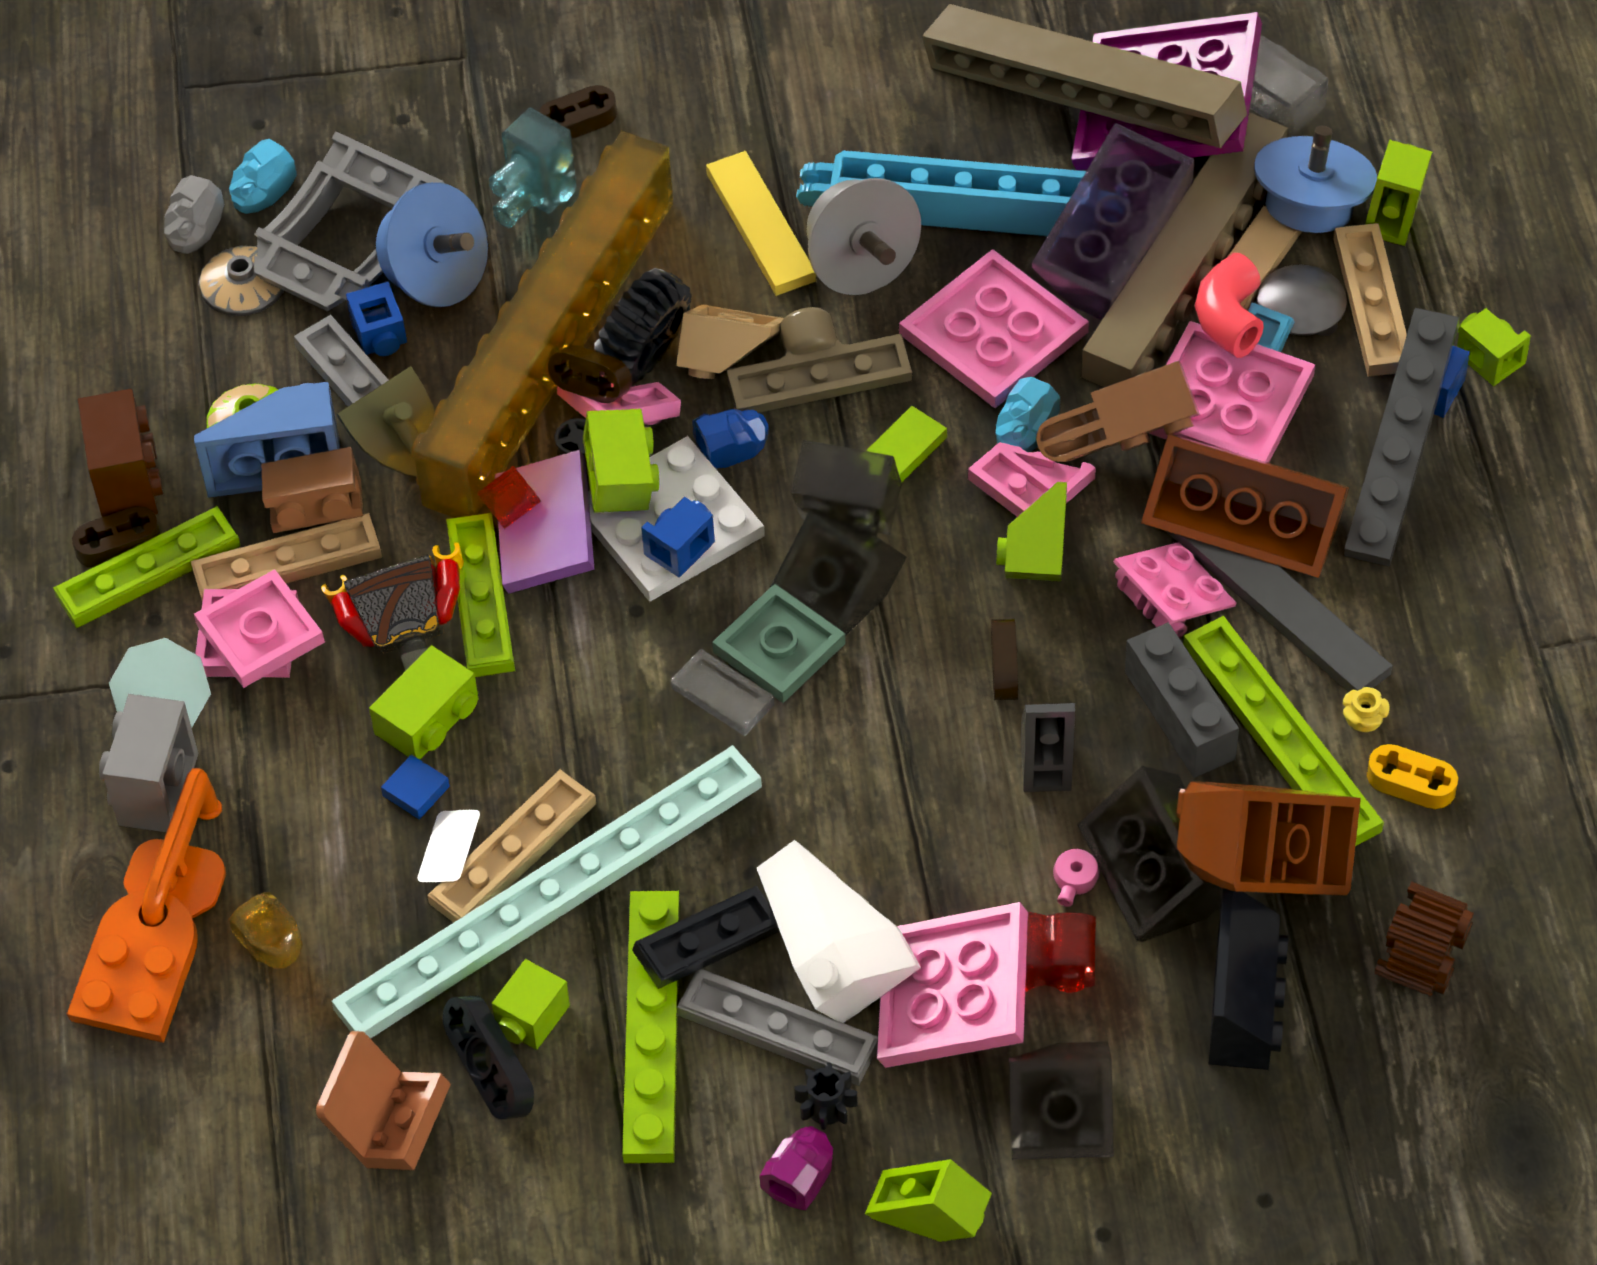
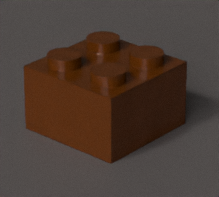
[78,388,163,517]

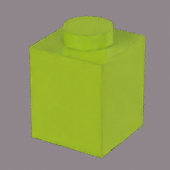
[492,959,570,1050]

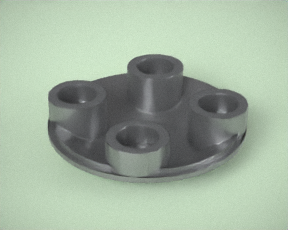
[1257,265,1347,336]

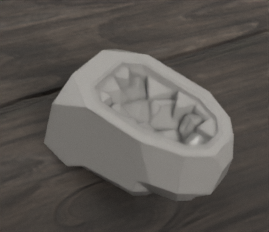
[164,175,224,254]

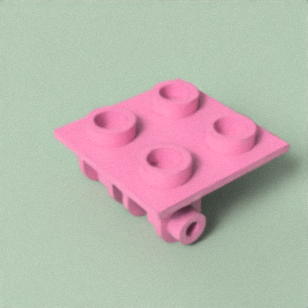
[1113,542,1237,639]

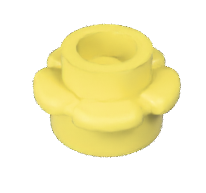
[1343,687,1390,732]

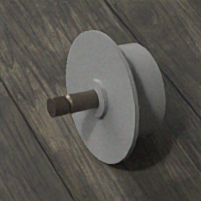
[807,178,921,295]

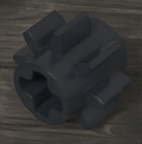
[794,1063,858,1130]

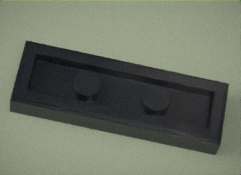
[632,885,780,989]

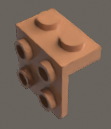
[316,1031,451,1170]

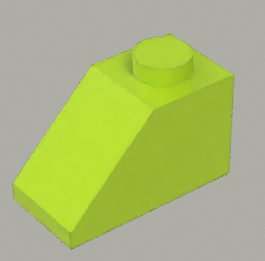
[996,482,1067,581]
[865,1159,992,1242]

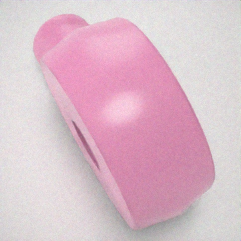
[1053,849,1099,907]

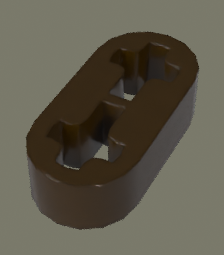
[538,85,617,143]
[548,345,632,403]
[72,506,160,568]
[991,619,1018,700]

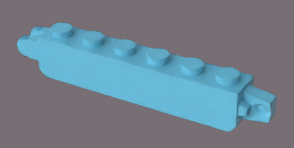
[796,150,1129,240]

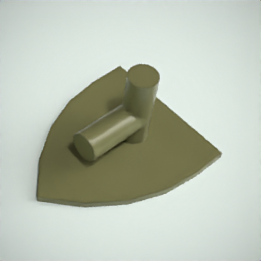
[336,366,438,479]

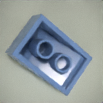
[194,382,340,498]

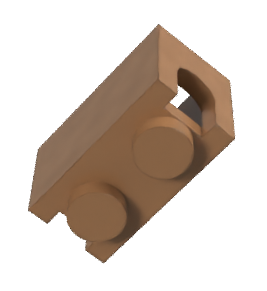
[261,447,363,533]

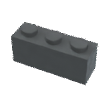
[1125,622,1239,778]

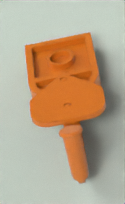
[67,768,226,1043]

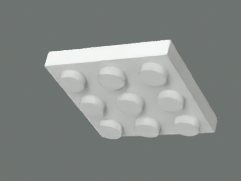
[588,436,765,602]

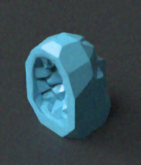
[229,139,297,214]
[996,377,1060,452]

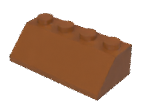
[1141,434,1350,578]

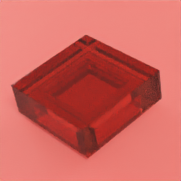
[477,466,541,529]

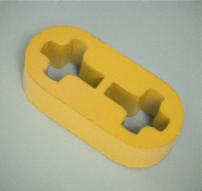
[1367,744,1458,809]

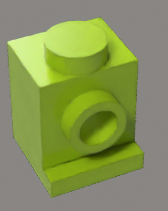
[1457,308,1531,387]

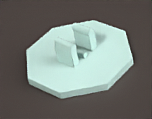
[109,638,211,728]

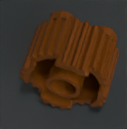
[1374,881,1474,997]

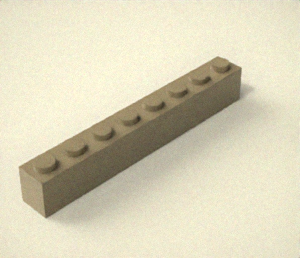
[922,4,1247,148]
[1081,112,1288,387]

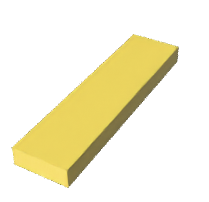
[706,151,816,296]

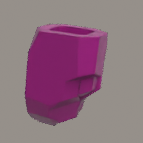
[760,1126,833,1211]

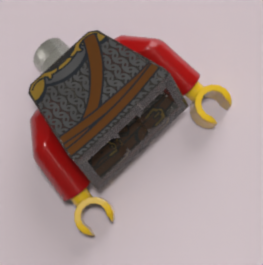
[321,542,464,671]

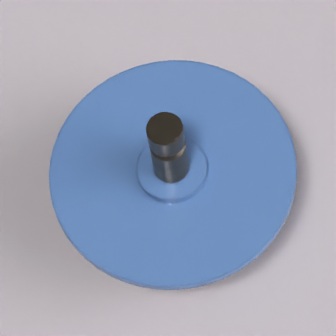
[1254,126,1377,233]
[376,182,488,307]

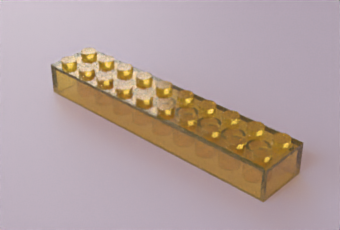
[412,131,673,518]

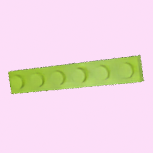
[1183,616,1384,846]
[623,891,680,1163]

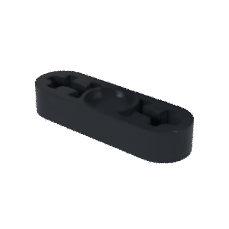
[443,995,534,1120]

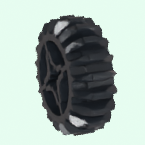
[594,268,692,384]

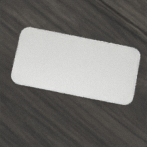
[418,810,480,882]

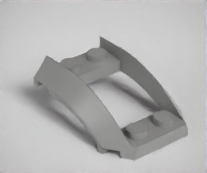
[254,131,444,312]

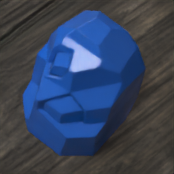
[692,409,769,469]

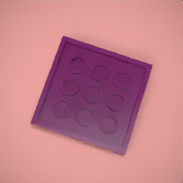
[1071,12,1262,171]

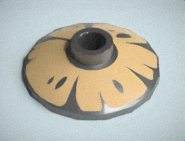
[199,245,284,316]

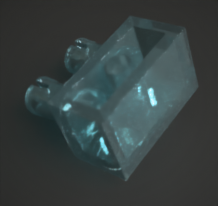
[489,107,577,228]

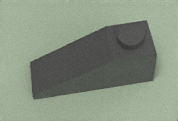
[1021,703,1075,792]

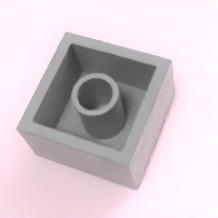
[99,694,199,832]

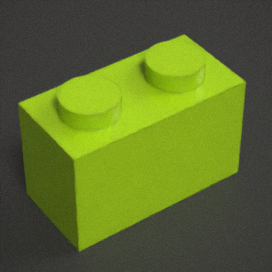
[1365,140,1432,246]
[583,409,659,513]
[369,645,479,760]

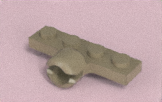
[727,307,912,413]

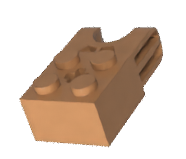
[1036,361,1200,462]

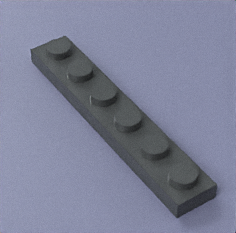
[1344,308,1459,567]

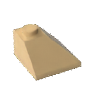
[676,305,784,379]

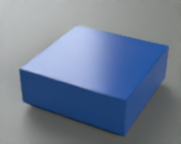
[381,755,450,820]

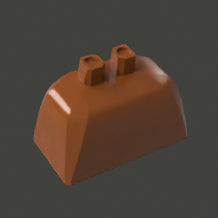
[1177,781,1361,895]

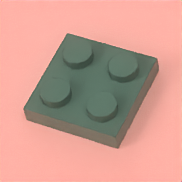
[712,584,845,703]

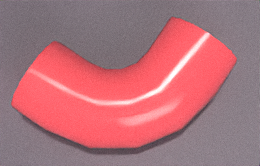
[1195,253,1264,358]

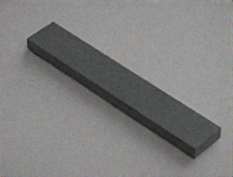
[1164,494,1393,692]

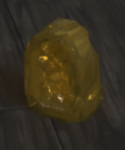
[229,892,303,969]

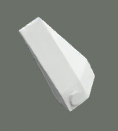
[757,840,921,1023]

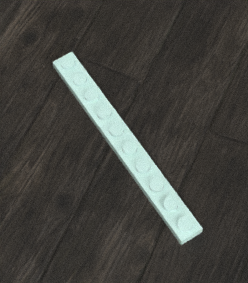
[331,745,762,1039]

